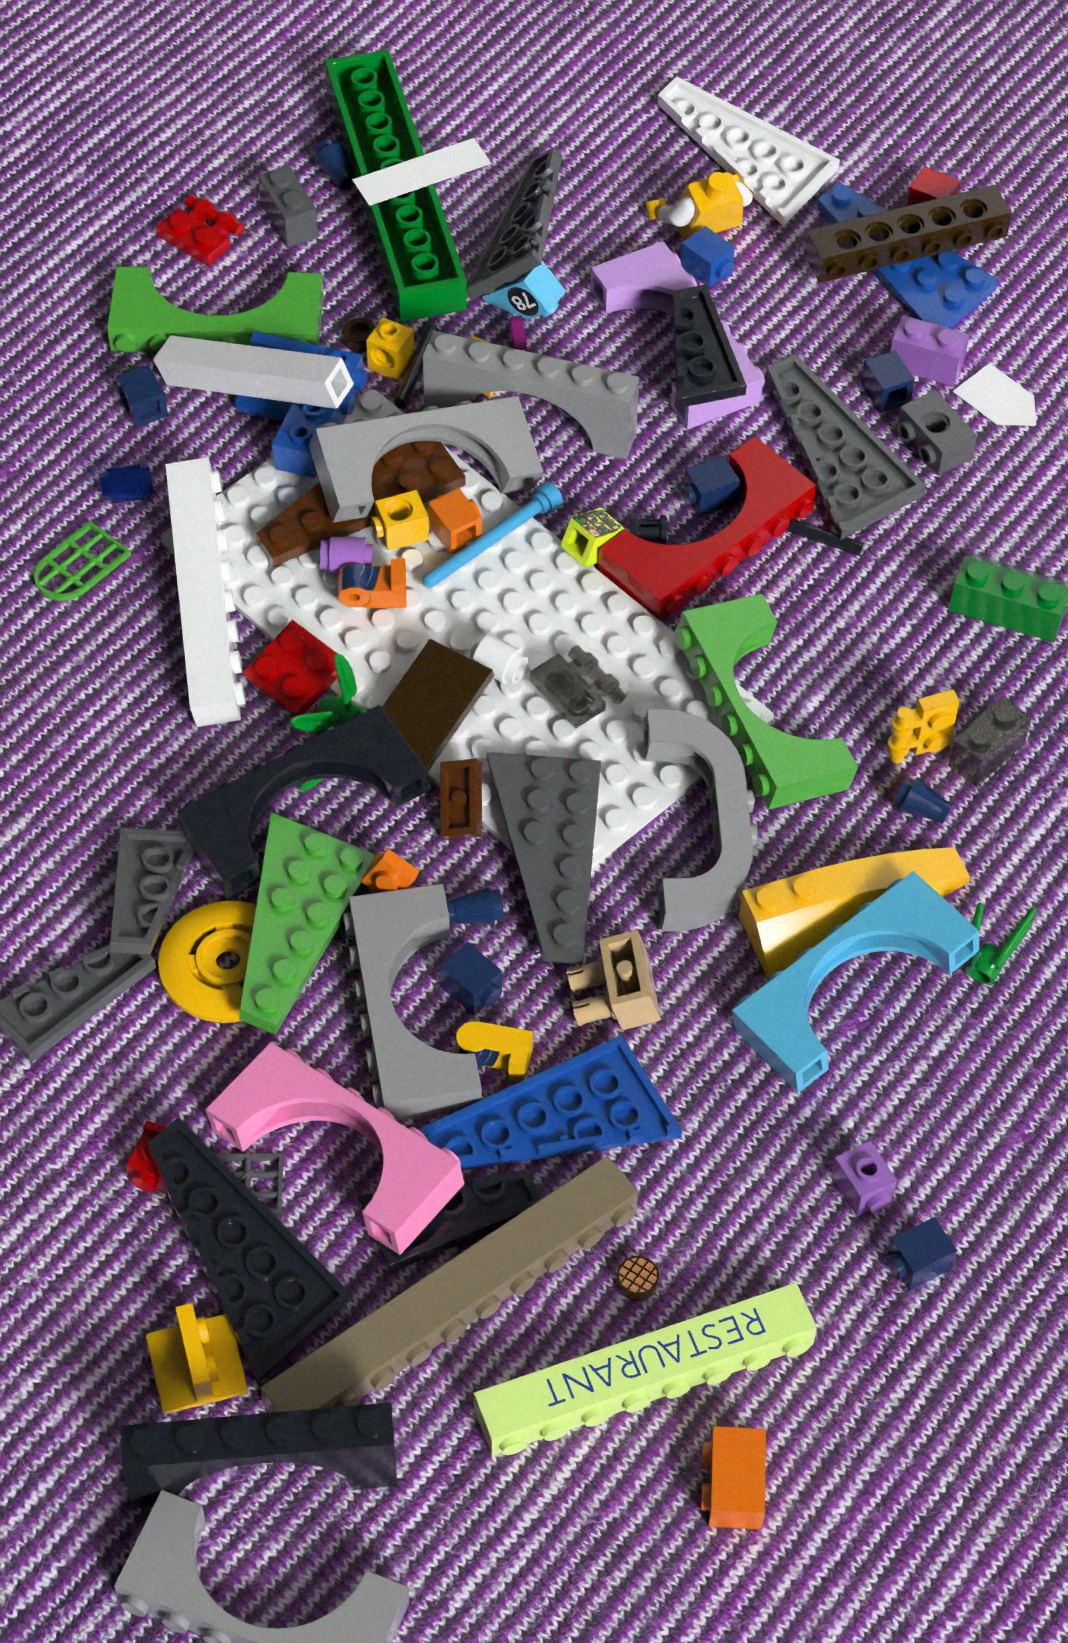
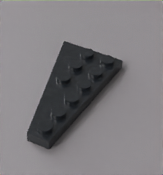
[147,1117,352,1385]

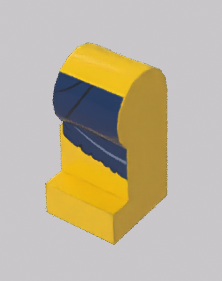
[456,1021,533,1083]

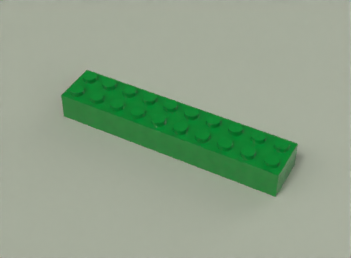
[325,49,467,322]

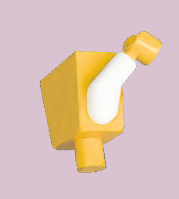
[645,172,752,241]

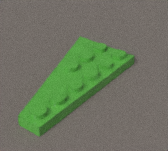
[239,812,376,1035]

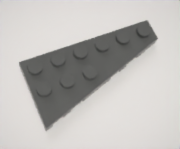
[766,354,926,541]
[487,752,601,964]

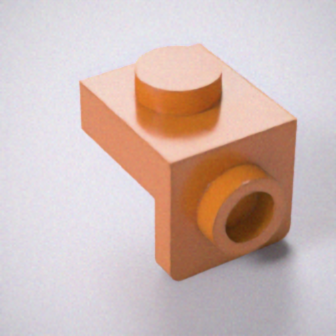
[361,848,419,893]

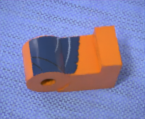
[338,558,407,608]

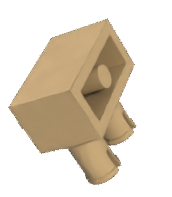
[567,930,661,1030]

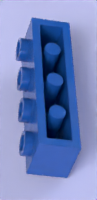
[271,346,368,478]

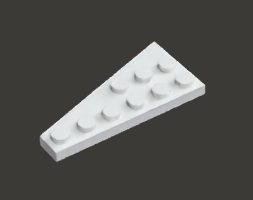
[658,77,840,226]

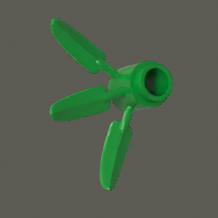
[290,654,370,791]

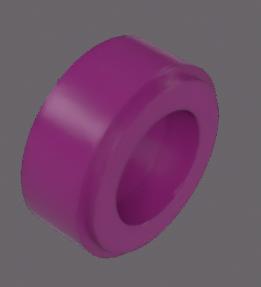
[508,315,527,350]

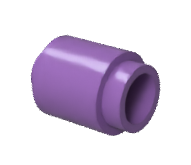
[320,537,374,573]

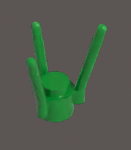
[965,903,1037,985]

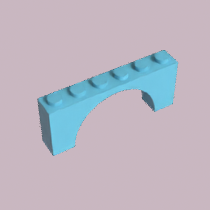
[732,871,979,1093]

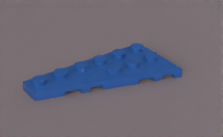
[817,181,998,329]

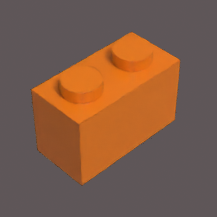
[701,1426,766,1530]

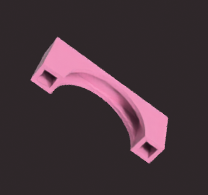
[206,1042,464,1255]

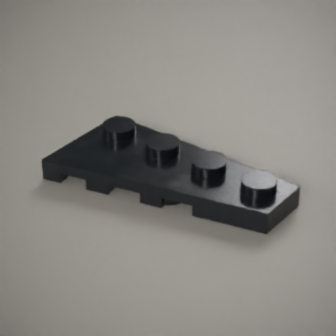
[672,285,747,408]
[357,1169,542,1272]

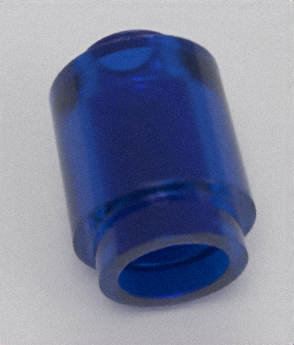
[99,464,154,504]

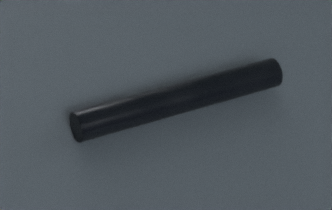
[393,324,439,408]
[786,518,865,556]

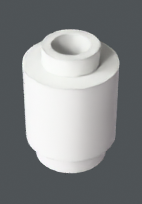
[470,634,528,684]

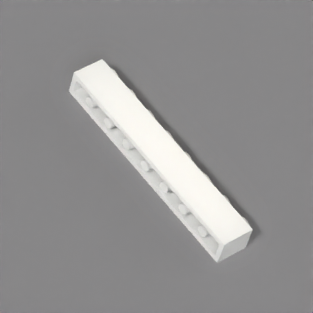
[165,457,246,727]

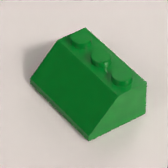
[949,553,1068,643]

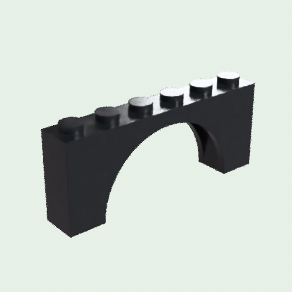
[177,704,429,899]
[121,1402,397,1509]

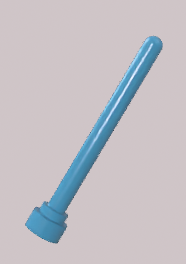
[422,481,563,588]

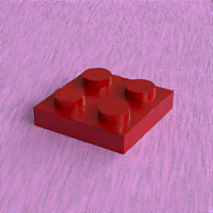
[242,620,338,717]

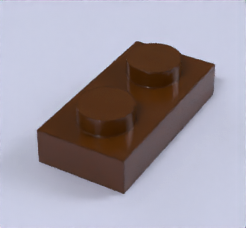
[440,758,482,840]

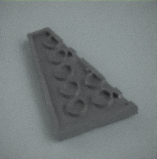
[467,147,562,300]

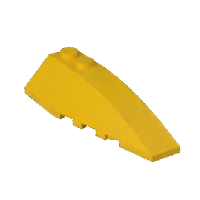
[739,847,971,978]

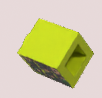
[560,508,625,567]

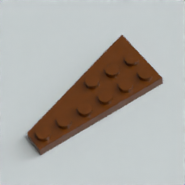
[256,405,466,567]

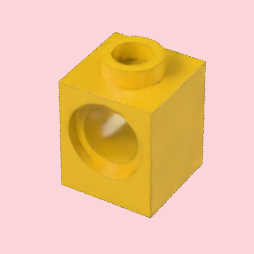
[366,318,414,381]
[371,490,429,551]

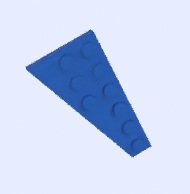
[418,1035,682,1170]

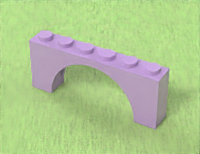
[590,241,765,430]

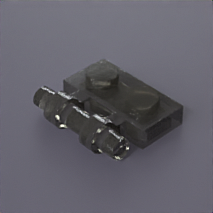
[529,645,626,729]

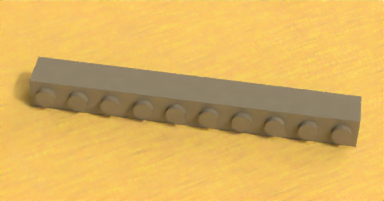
[260,1155,638,1413]

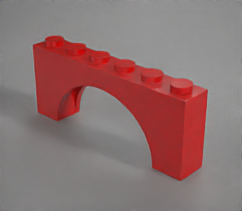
[598,436,816,621]

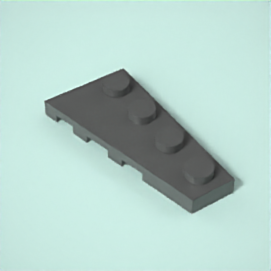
[110,828,195,955]
[0,944,156,1063]

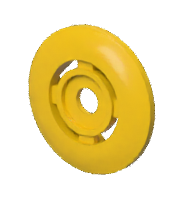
[158,901,256,1023]

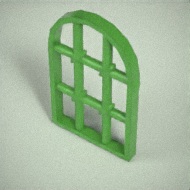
[34,521,131,601]

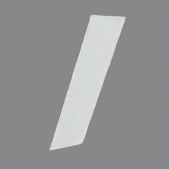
[352,138,492,206]

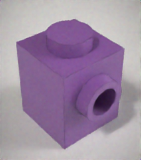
[831,1140,897,1216]

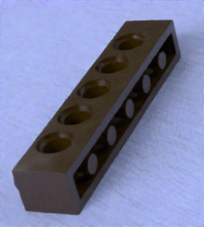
[804,185,1012,283]

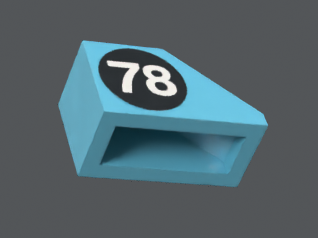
[482,261,566,320]

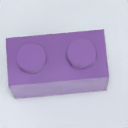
[890,315,970,387]

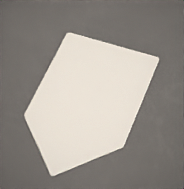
[953,364,1036,426]

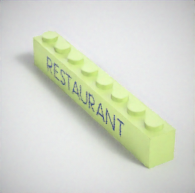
[474,1283,817,1456]

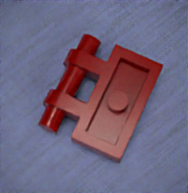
[156,195,245,266]

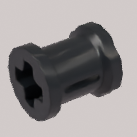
[629,515,667,545]

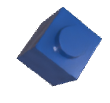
[681,226,735,288]

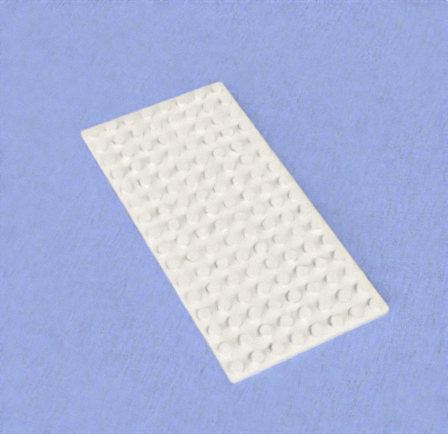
[161,390,774,868]

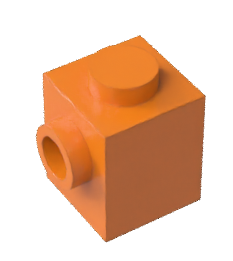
[428,488,482,555]

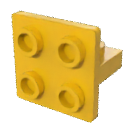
[146,1303,248,1414]

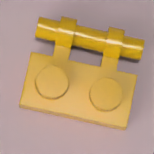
[887,689,959,764]

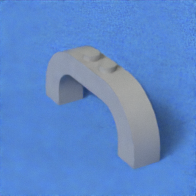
[643,709,758,932]

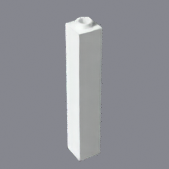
[153,335,354,409]

